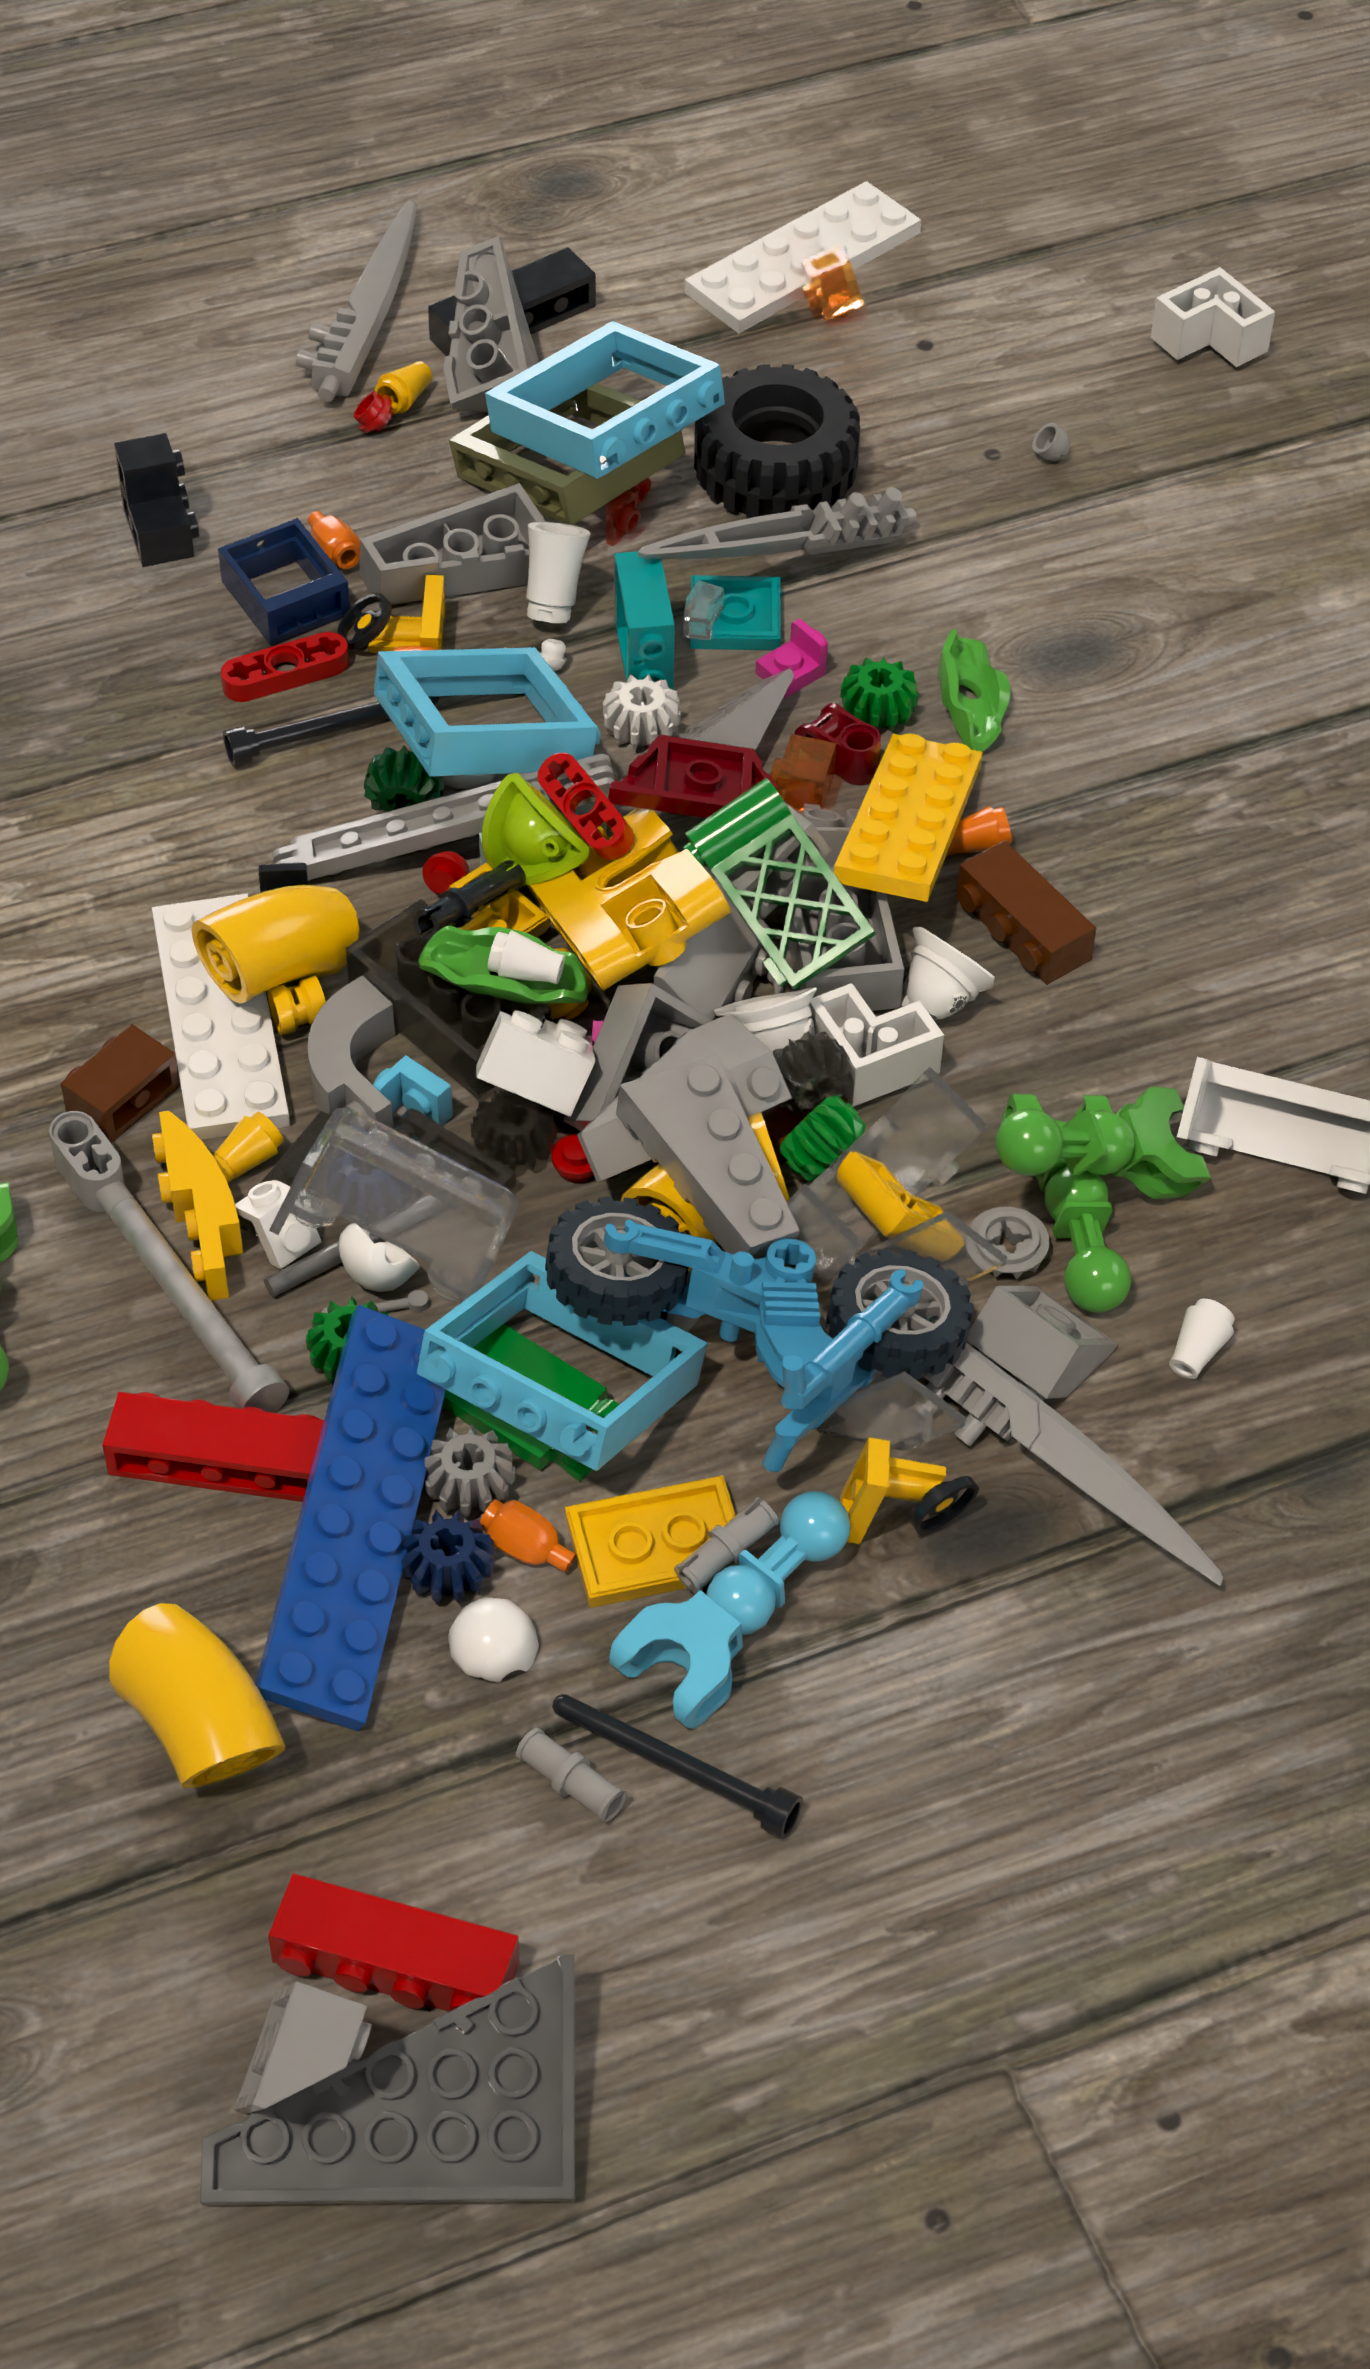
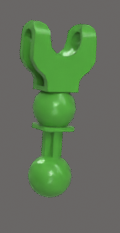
[995,1087,1212,1199]
[1002,1094,1131,1313]

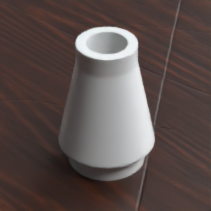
[488,930,565,984]
[1169,1299,1235,1379]

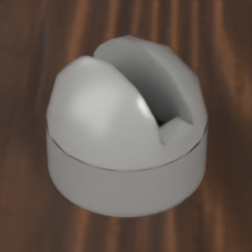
[1032,423,1071,462]

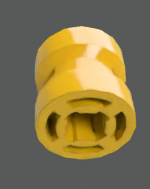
[267,975,326,1036]

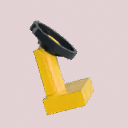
[337,575,445,654]
[840,1437,979,1544]

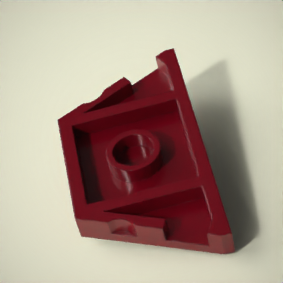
[608,735,791,818]

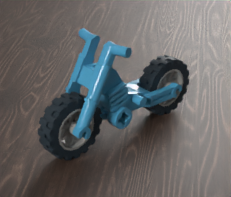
[545,1197,974,1472]

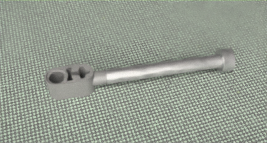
[49,1111,289,1413]

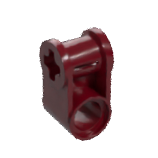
[794,703,881,785]

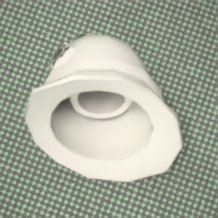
[901,927,995,1020]
[713,987,817,1075]

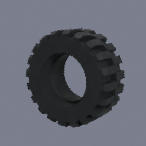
[694,364,860,519]

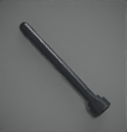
[223,696,439,767]
[552,1694,803,1839]

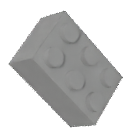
[780,865,904,1011]

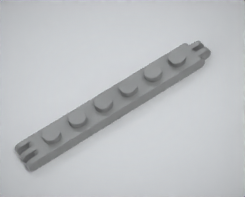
[272,754,615,880]

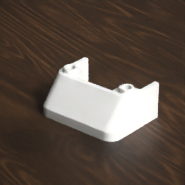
[1177,1057,1370,1194]

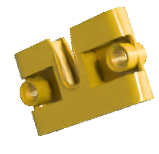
[527,808,732,991]

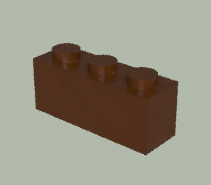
[956,840,1097,985]

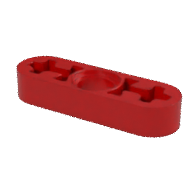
[221,632,349,702]
[538,753,634,860]

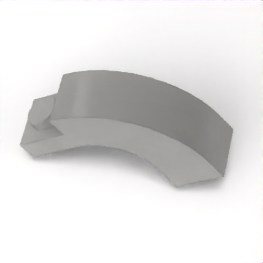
[307,975,395,1143]

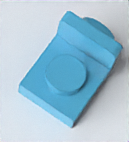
[373,1055,453,1129]

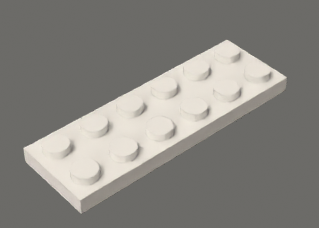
[684,181,921,334]
[152,893,290,1140]

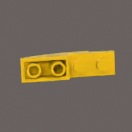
[152,1111,243,1301]

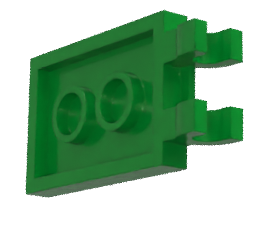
[442,1324,620,1482]

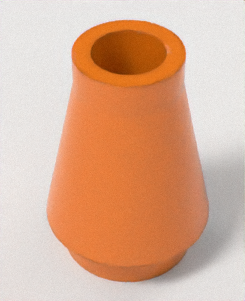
[946,805,1012,856]

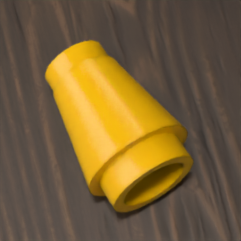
[374,361,433,414]
[213,1111,284,1183]

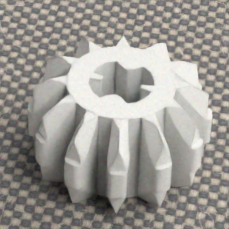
[603,674,681,751]

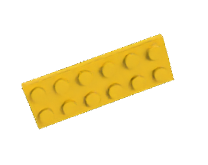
[833,734,983,902]

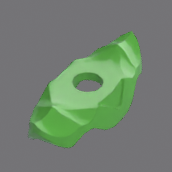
[938,629,1011,752]
[419,926,588,1004]

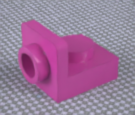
[755,618,828,698]

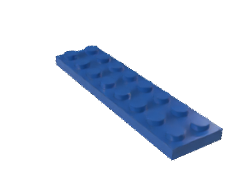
[255,1305,446,1731]

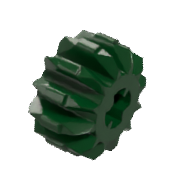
[364,745,445,812]

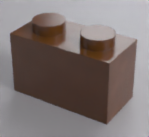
[61,1024,180,1143]

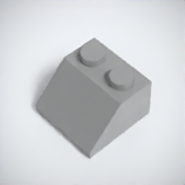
[967,1286,1118,1401]

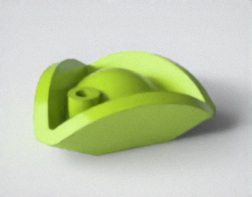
[482,773,590,885]

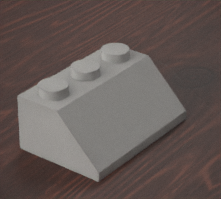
[654,878,770,1020]
[563,983,713,1131]
[234,1981,371,2114]

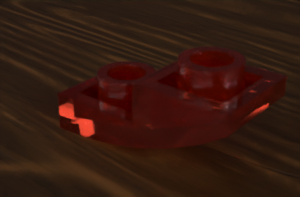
[606,477,651,546]

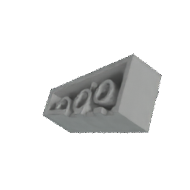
[360,483,546,606]
[616,1053,800,1259]

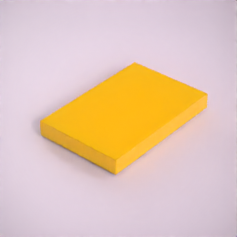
[565,1475,736,1608]

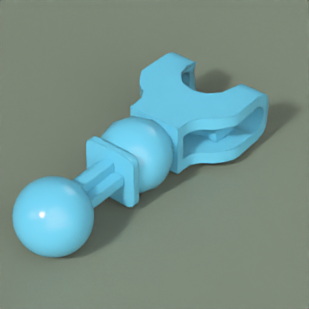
[609,1491,850,1729]

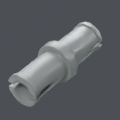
[674,1497,779,1594]
[516,1728,626,1822]

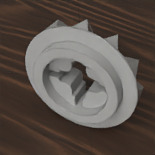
[967,1207,1050,1279]

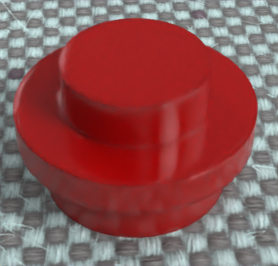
[353,391,393,433]
[422,851,469,895]
[552,1134,594,1183]

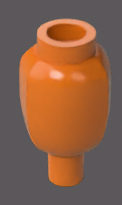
[308,511,360,569]
[480,1499,577,1573]

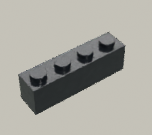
[428,247,596,356]

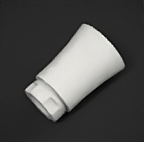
[526,522,591,623]

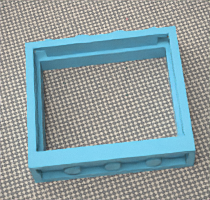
[485,321,725,479]
[374,648,600,776]
[416,1251,708,1471]

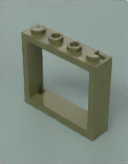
[449,383,686,525]

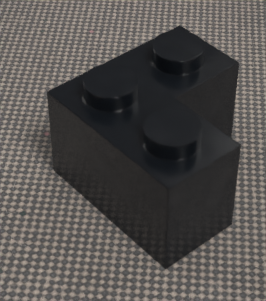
[114,433,199,568]

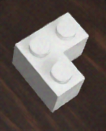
[1150,267,1275,367]
[809,983,944,1107]
[476,1011,595,1117]

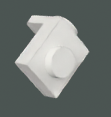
[235,1180,322,1269]

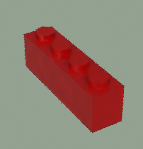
[102,1392,324,1502]
[268,1873,520,2013]

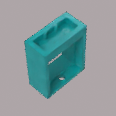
[614,551,675,690]

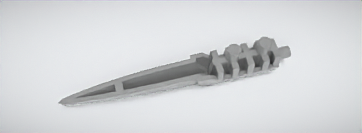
[295,200,417,402]
[638,487,917,559]
[913,1343,1223,1586]

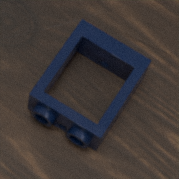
[218,518,350,646]

